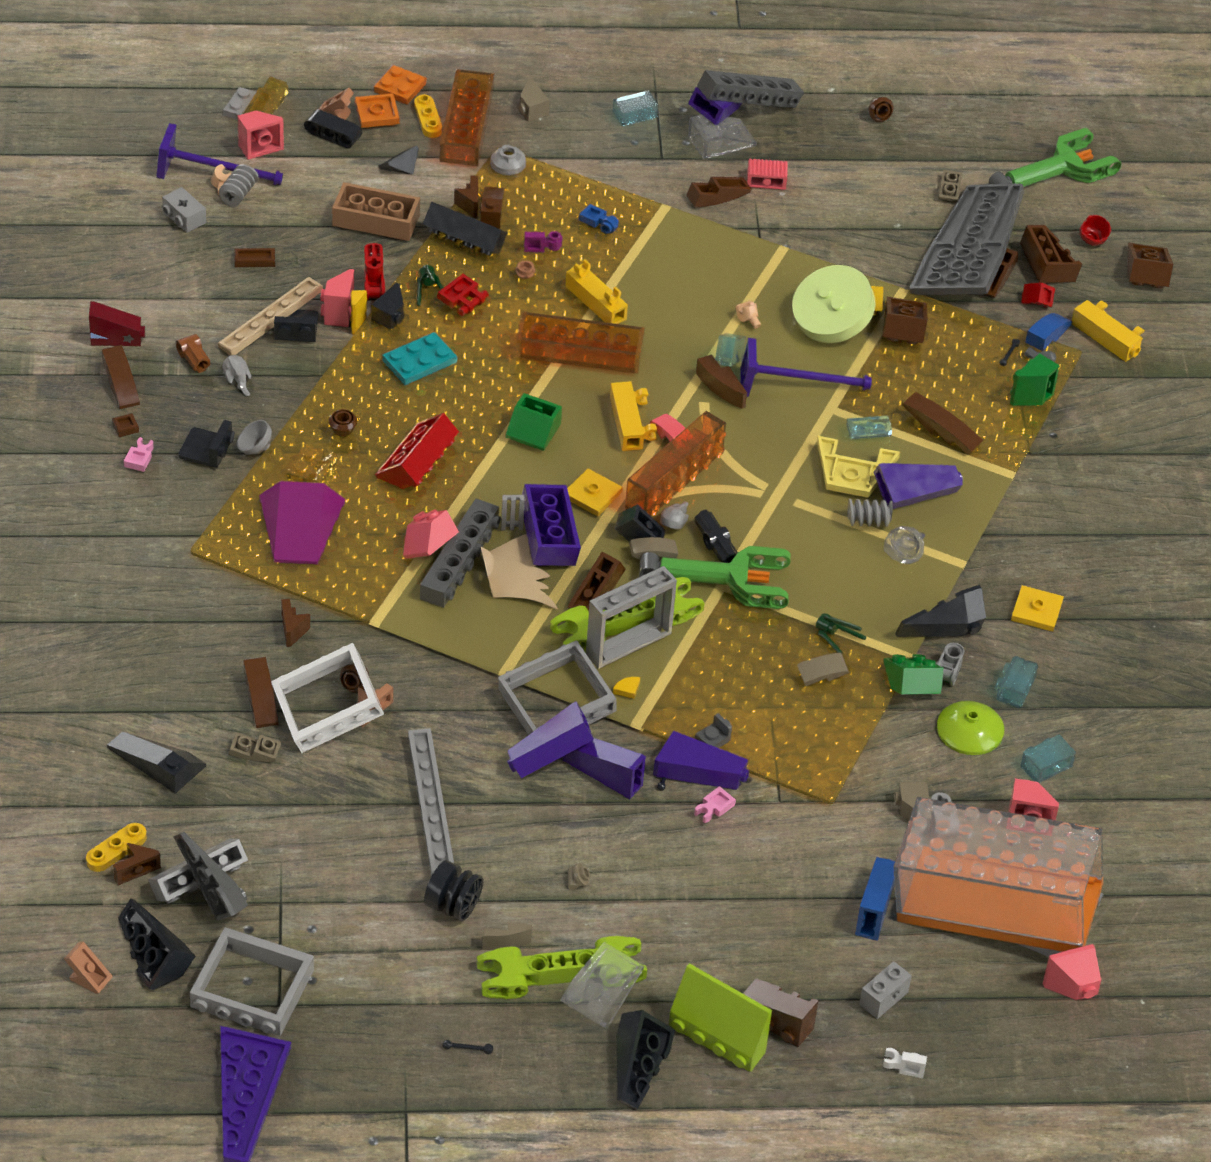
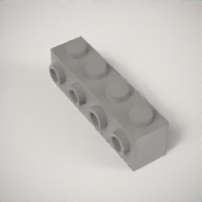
[148,839,248,903]

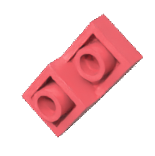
[650,413,696,452]

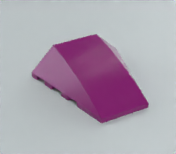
[259,481,346,564]

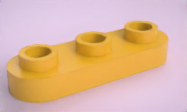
[414,94,442,138]
[86,823,147,872]

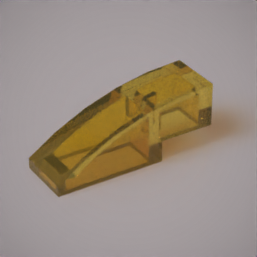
[243,76,289,115]

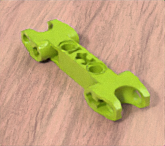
[550,577,705,653]
[476,936,647,999]

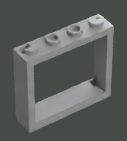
[586,566,677,669]
[498,640,617,735]
[190,927,314,1036]

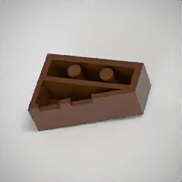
[1020,225,1083,283]

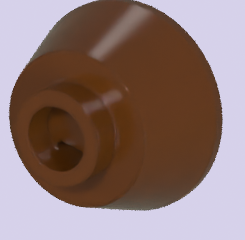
[869,97,894,122]
[328,409,358,437]
[340,664,369,693]

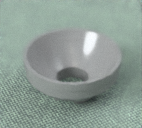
[490,145,526,175]
[237,420,272,455]

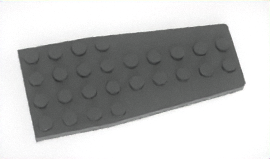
[909,183,1024,296]

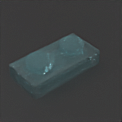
[846,416,892,439]

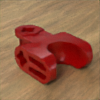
[364,243,385,302]

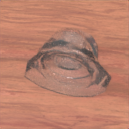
[884,526,926,564]

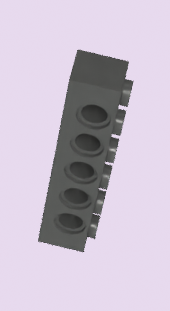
[697,70,804,108]
[420,498,501,608]

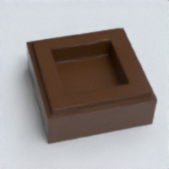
[112,413,139,437]

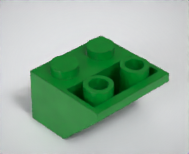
[1010,353,1060,406]
[505,393,562,451]
[883,654,944,694]

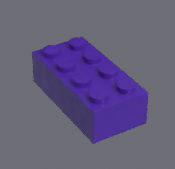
[522,484,581,566]

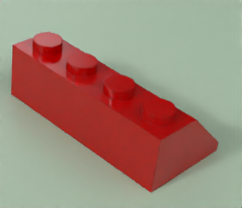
[375,413,459,489]

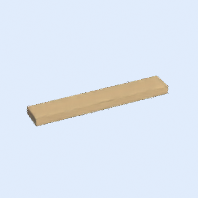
[218,277,323,355]

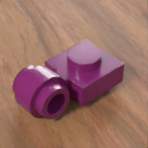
[524,231,563,252]

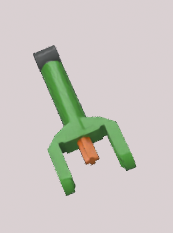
[989,128,1122,187]
[639,546,791,609]

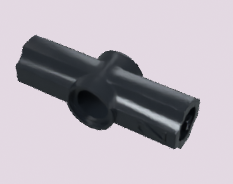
[694,509,738,563]

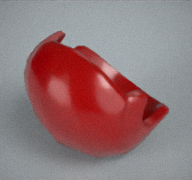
[1079,215,1111,246]

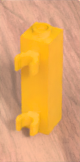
[565,259,628,327]
[1072,300,1145,362]
[610,381,657,451]

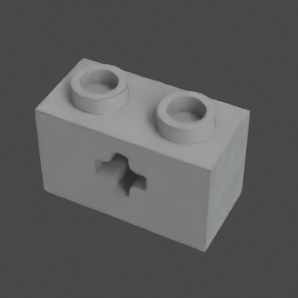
[162,187,206,233]
[859,961,912,1019]

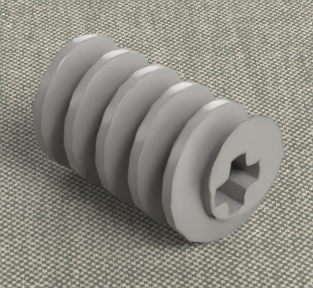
[219,164,258,207]
[847,499,893,527]

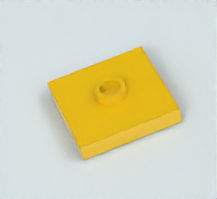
[567,468,623,516]
[1011,585,1064,632]

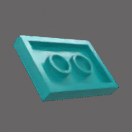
[382,332,457,385]

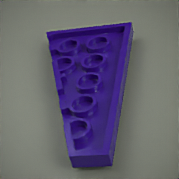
[220,1026,291,1162]

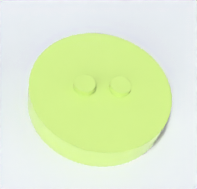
[792,265,876,343]

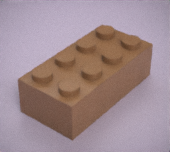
[332,182,420,241]

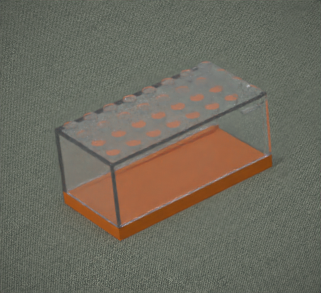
[893,797,1103,952]

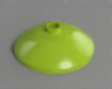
[937,701,1004,755]

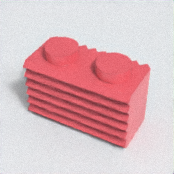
[747,158,788,190]

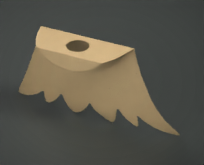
[481,534,558,610]

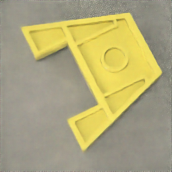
[817,436,900,498]

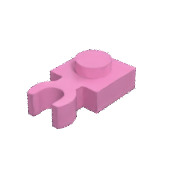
[124,437,153,472]
[694,786,736,823]

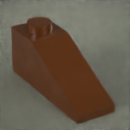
[480,186,504,229]
[567,552,626,611]

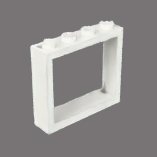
[271,643,384,753]

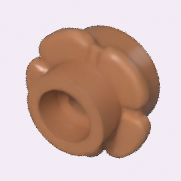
[515,261,535,279]

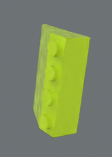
[669,963,772,1072]

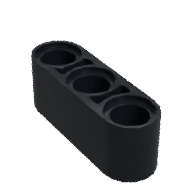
[304,109,362,148]

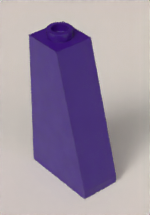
[688,87,742,125]
[873,463,963,509]
[507,701,594,778]
[653,731,750,790]
[563,738,646,799]

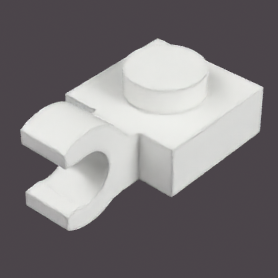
[883,1048,927,1078]

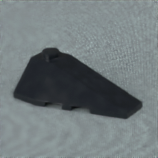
[895,585,986,637]
[107,731,206,794]
[118,898,196,990]
[616,1010,675,1110]

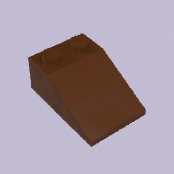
[1127,242,1173,289]
[883,296,928,345]

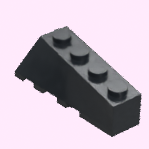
[423,202,508,256]

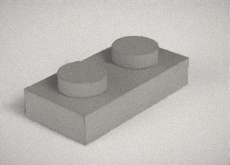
[223,87,257,120]

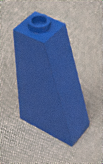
[855,857,899,941]

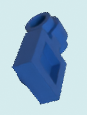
[579,204,619,234]

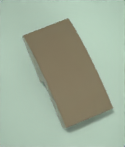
[938,169,962,202]
[629,537,678,560]
[797,653,849,686]
[228,732,281,762]
[482,922,532,950]

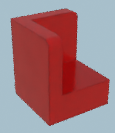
[1021,283,1055,308]

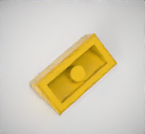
[351,290,367,335]

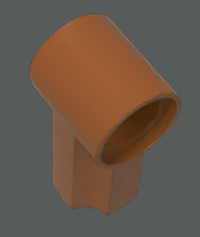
[176,334,210,373]

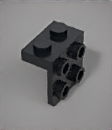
[274,310,318,342]
[179,420,235,468]

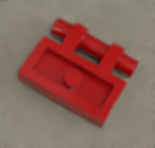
[437,274,489,316]

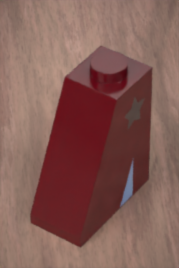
[89,301,146,346]

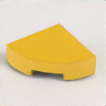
[613,677,641,699]

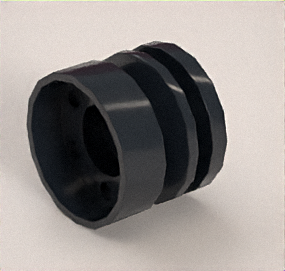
[424,860,484,922]

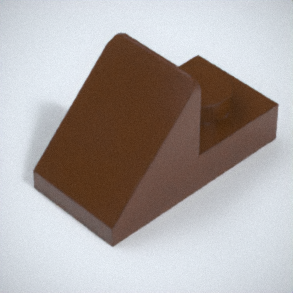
[454,175,478,217]
[281,599,311,647]
[113,843,161,886]

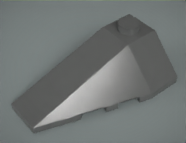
[173,832,248,921]

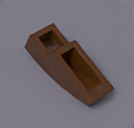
[686,176,752,207]
[984,248,1018,298]
[102,345,140,409]
[696,355,747,409]
[243,657,279,728]

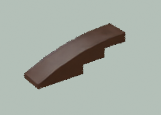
[902,392,984,455]

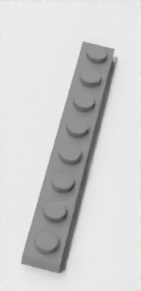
[408,728,454,876]

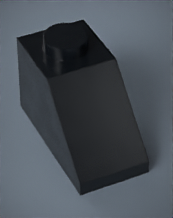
[371,283,404,330]
[615,504,666,542]

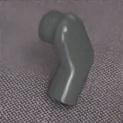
[1024,347,1056,362]

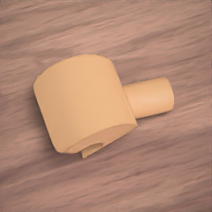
[211,164,231,195]
[736,300,761,329]

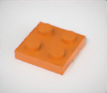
[374,65,427,105]
[355,93,400,128]

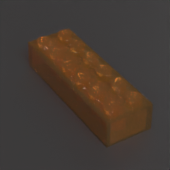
[439,69,494,166]
[515,312,645,374]
[625,411,726,516]

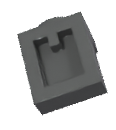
[695,713,732,748]

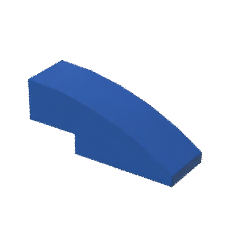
[1025,313,1072,351]

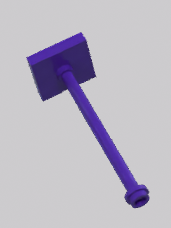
[156,123,283,186]
[740,338,872,397]

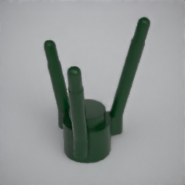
[417,265,444,306]
[816,613,866,654]

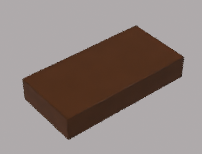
[234,248,275,268]

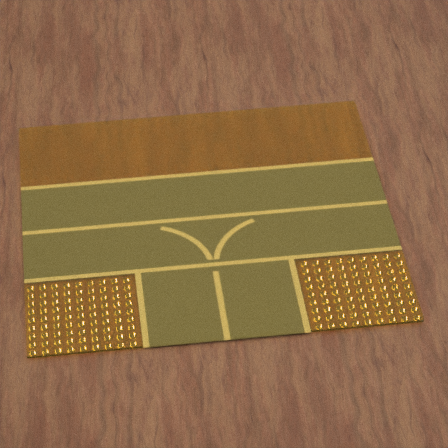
[191,147,1082,804]

